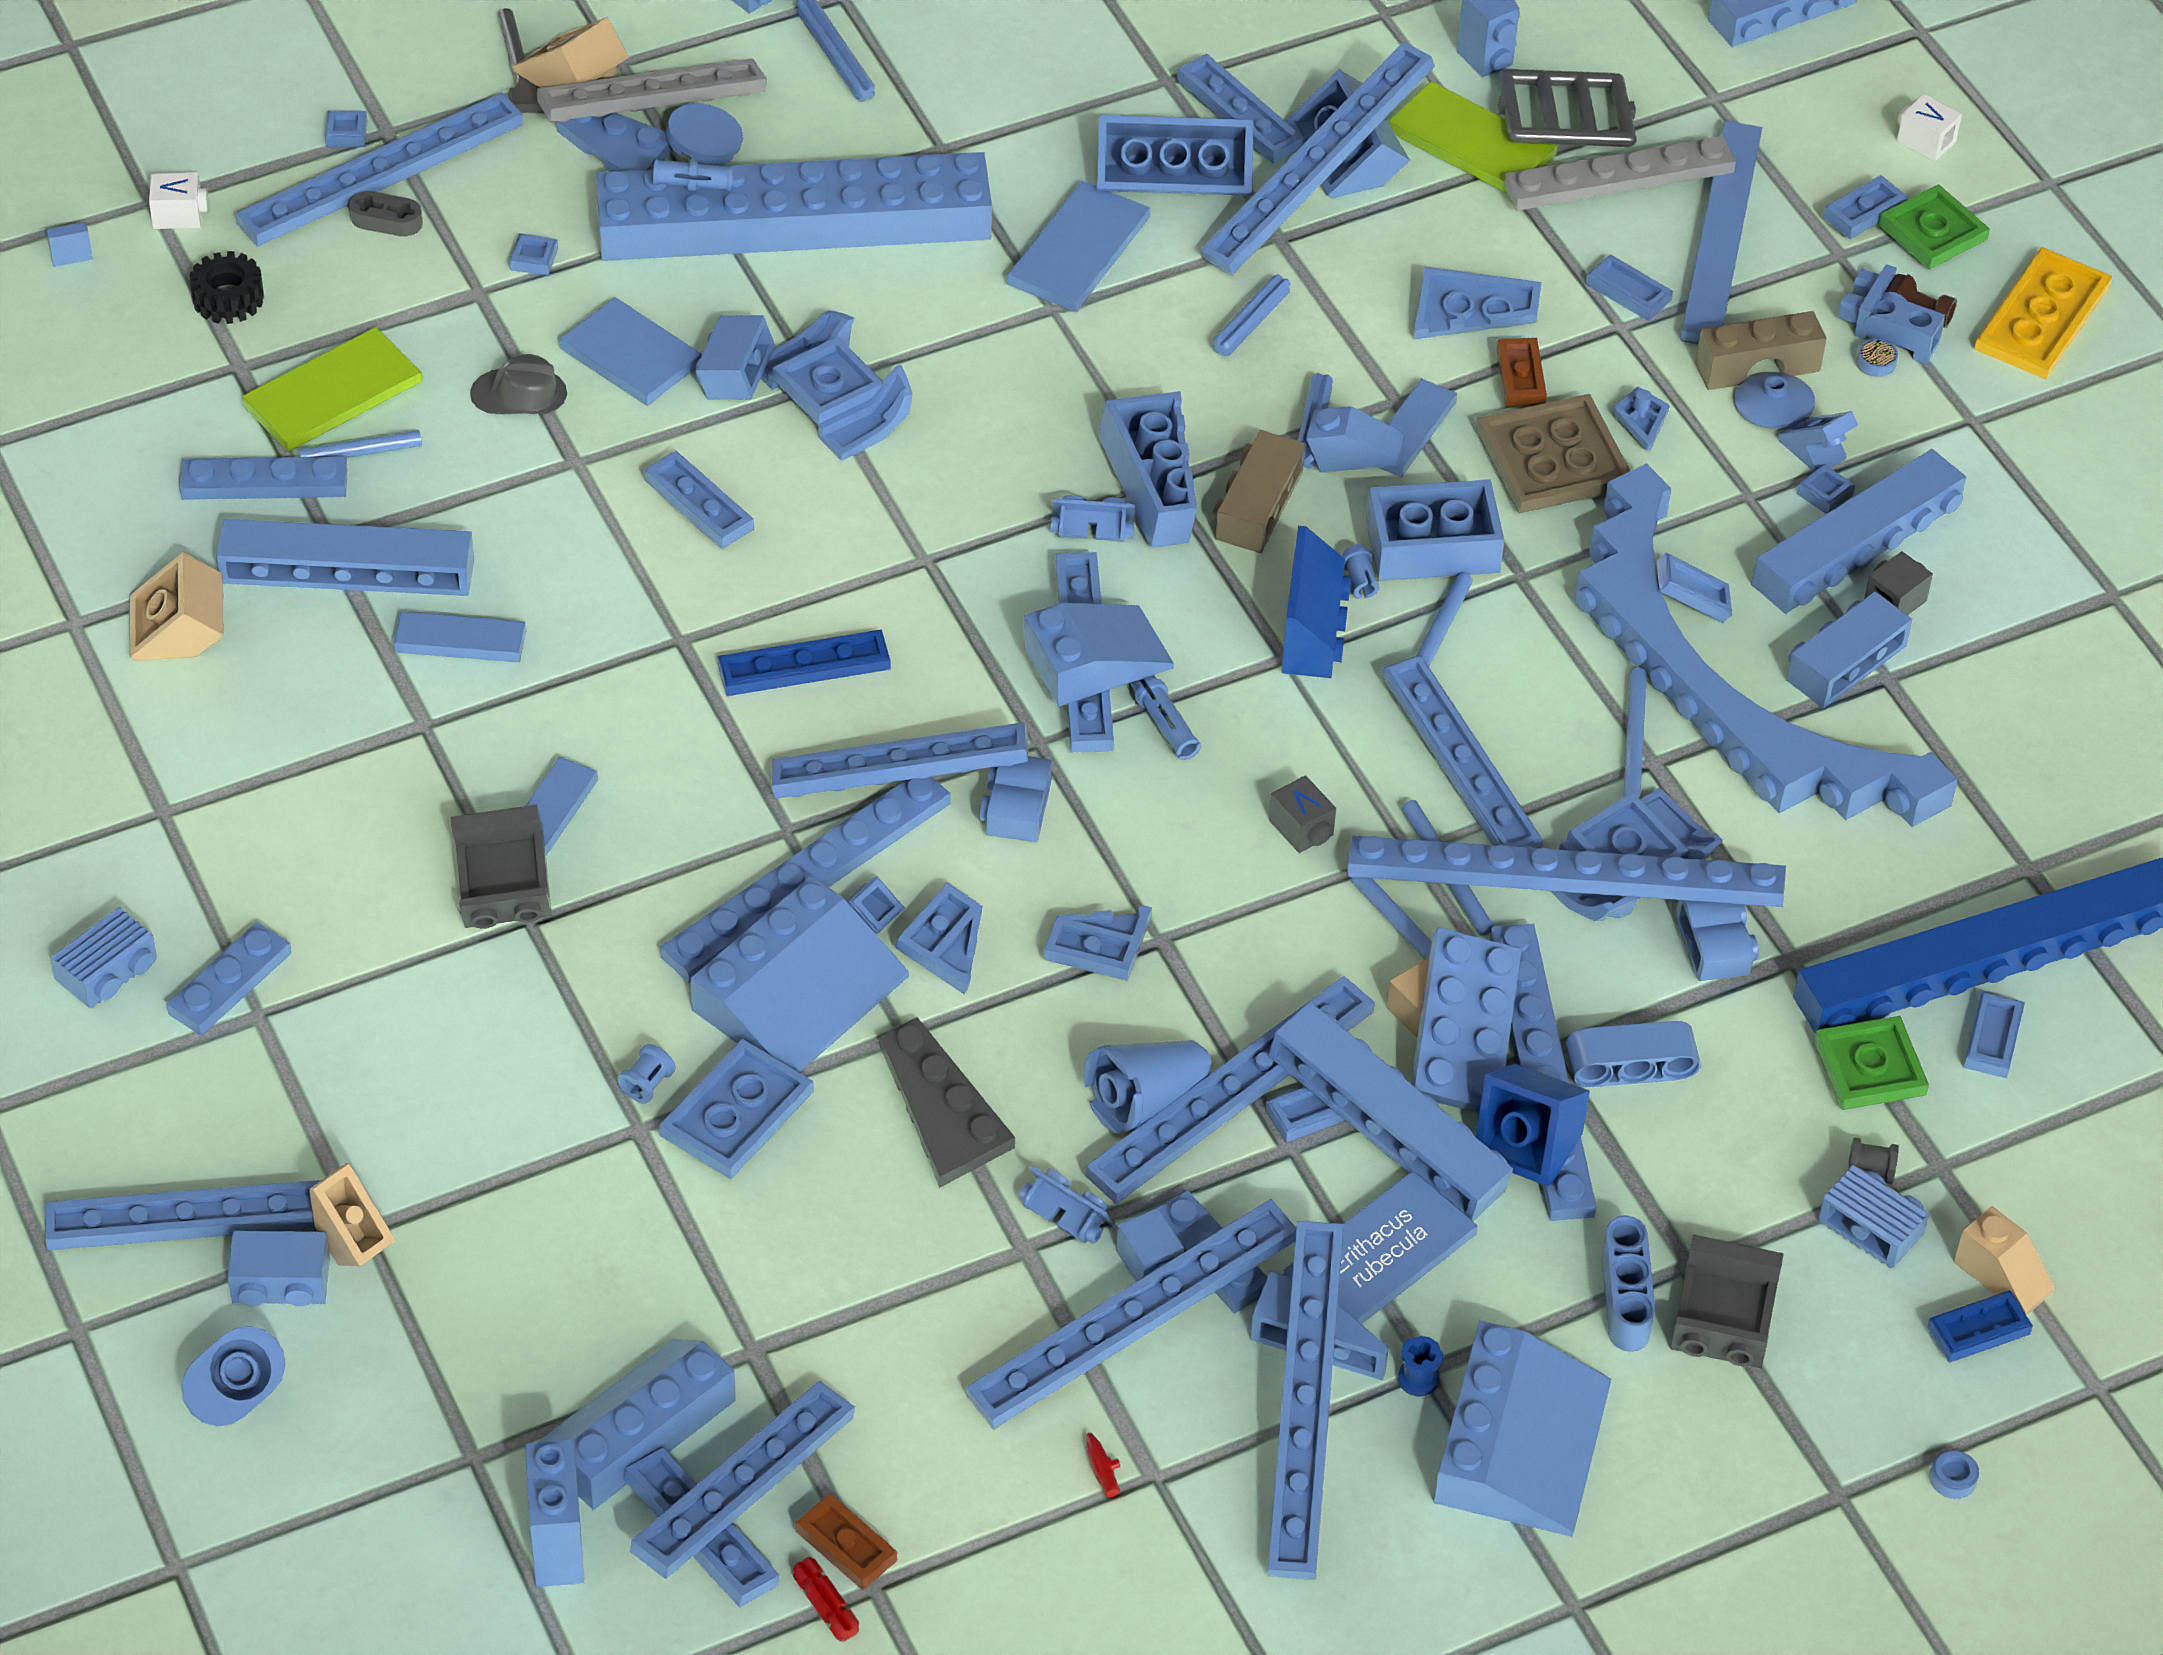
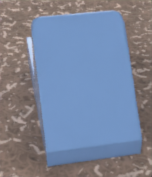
[1777,411,1858,472]

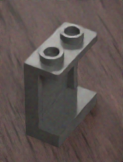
[451,804,552,929]
[1670,1235,1784,1368]

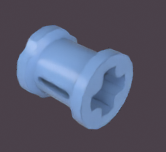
[617,1044,676,1104]

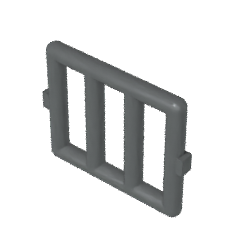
[1498,69,1637,147]

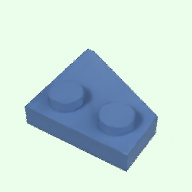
[895,882,983,994]
[1044,906,1152,981]

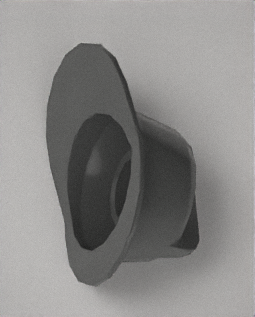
[470,354,567,414]

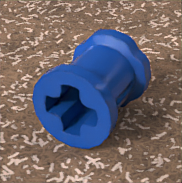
[1398,1336,1443,1397]

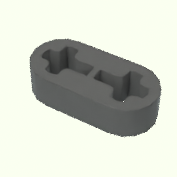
[349,191,423,237]

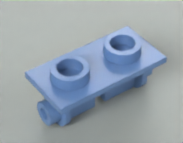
[1051,495,1135,542]
[1019,1166,1115,1244]

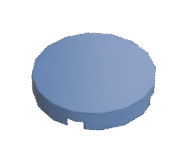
[666,103,743,165]

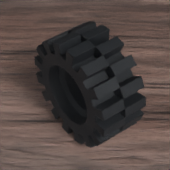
[189,251,264,324]

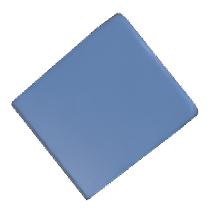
[847,876,905,935]

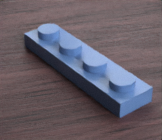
[1177,54,1303,164]
[180,456,348,500]
[624,1447,779,1608]

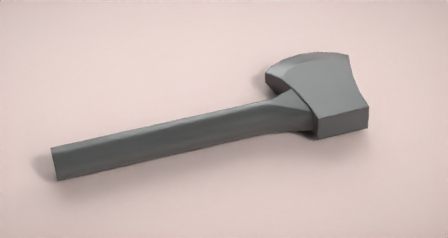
[499,8,544,113]

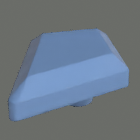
[1613,386,1670,451]

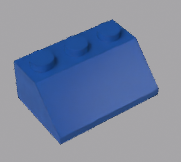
[1282,525,1351,678]

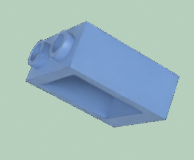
[525,1439,584,1587]

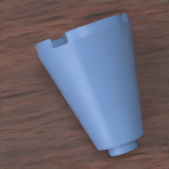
[1084,1040,1212,1133]

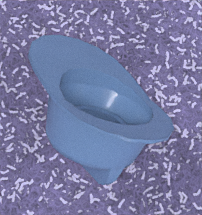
[181,1326,285,1426]

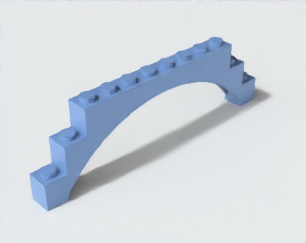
[1575,463,1958,827]

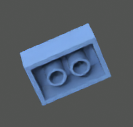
[1366,479,1504,581]

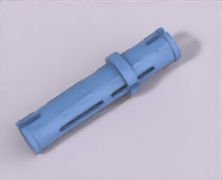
[1130,675,1201,760]

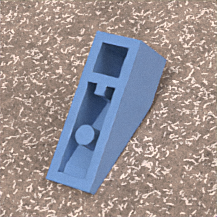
[1251,1271,1389,1381]

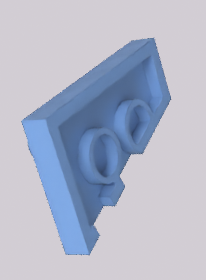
[556,113,673,172]
[1414,267,1542,339]

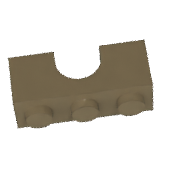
[1695,311,1827,390]

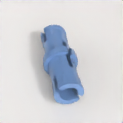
[653,159,734,191]

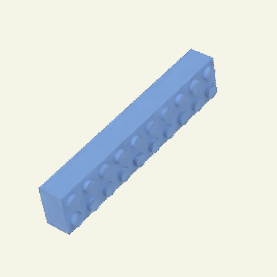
[596,152,992,261]

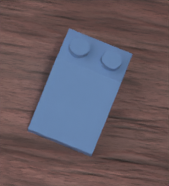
[1024,603,1174,707]

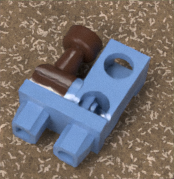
[1839,264,1957,365]

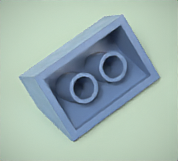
[1286,69,1410,198]

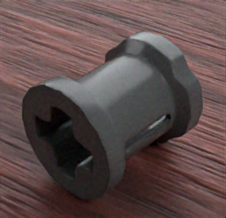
[1848,1137,1899,1184]

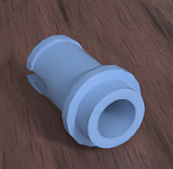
[1343,544,1380,599]

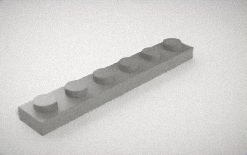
[537,58,767,122]
[1504,136,1736,211]

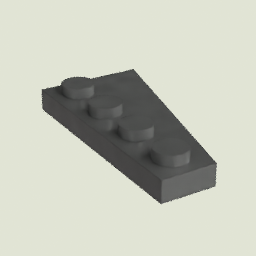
[880,1017,1015,1188]

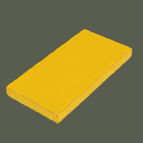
[1974,247,2112,379]

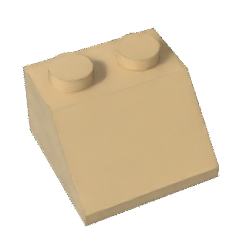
[512,17,629,88]
[130,552,224,661]

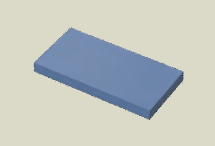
[1007,181,1150,312]

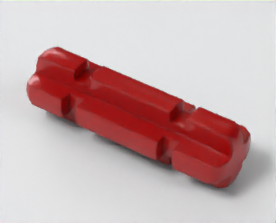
[793,1557,859,1642]

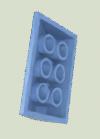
[691,875,909,1073]
[1434,1320,1611,1537]

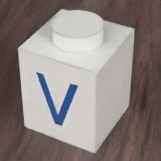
[1897,94,1962,162]
[149,172,209,229]

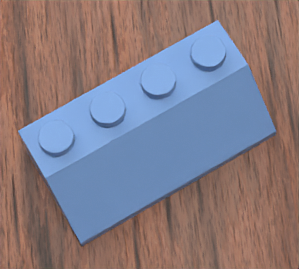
[1097,115,1254,196]
[538,1339,736,1510]

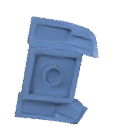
[761,310,912,461]
[1551,788,1723,921]

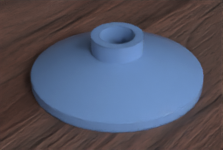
[1735,372,1815,429]

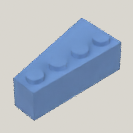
[1098,391,1197,548]

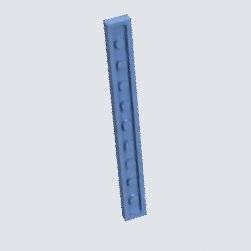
[1348,836,1786,907]

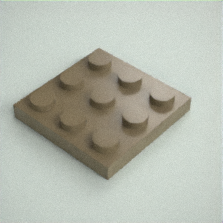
[1476,394,1630,513]

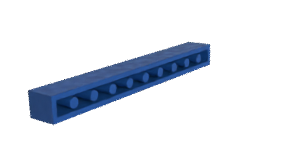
[1793,857,2163,1034]

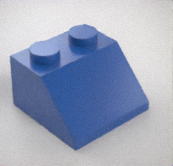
[1475,1064,1590,1186]

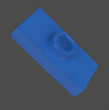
[1927,1290,2033,1363]

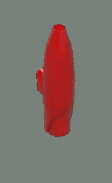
[1086,1433,1121,1498]

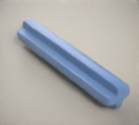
[1212,275,1290,357]
[1298,373,1333,469]

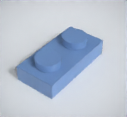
[1823,175,1908,239]

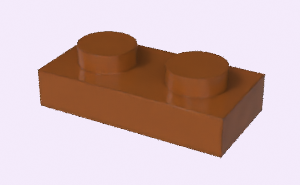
[1496,338,1547,407]
[796,1493,897,1590]

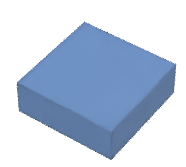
[325,111,367,147]
[47,222,93,267]
[510,233,558,276]
[1797,464,1855,514]

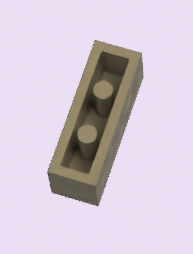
[1212,430,1306,553]

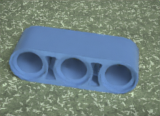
[1566,1021,1701,1087]
[1602,1215,1655,1352]

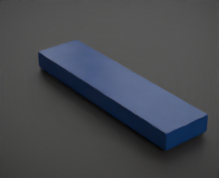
[718,629,891,697]

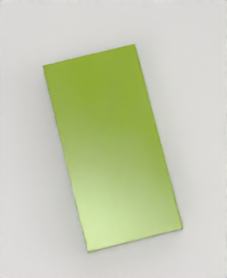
[1388,81,1557,194]
[242,327,422,452]

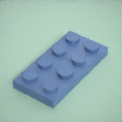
[1411,927,1522,1113]

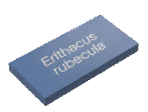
[1283,1170,1478,1324]

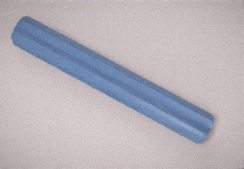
[797,0,875,101]

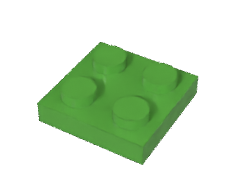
[1878,184,1990,270]
[1814,1016,1929,1110]

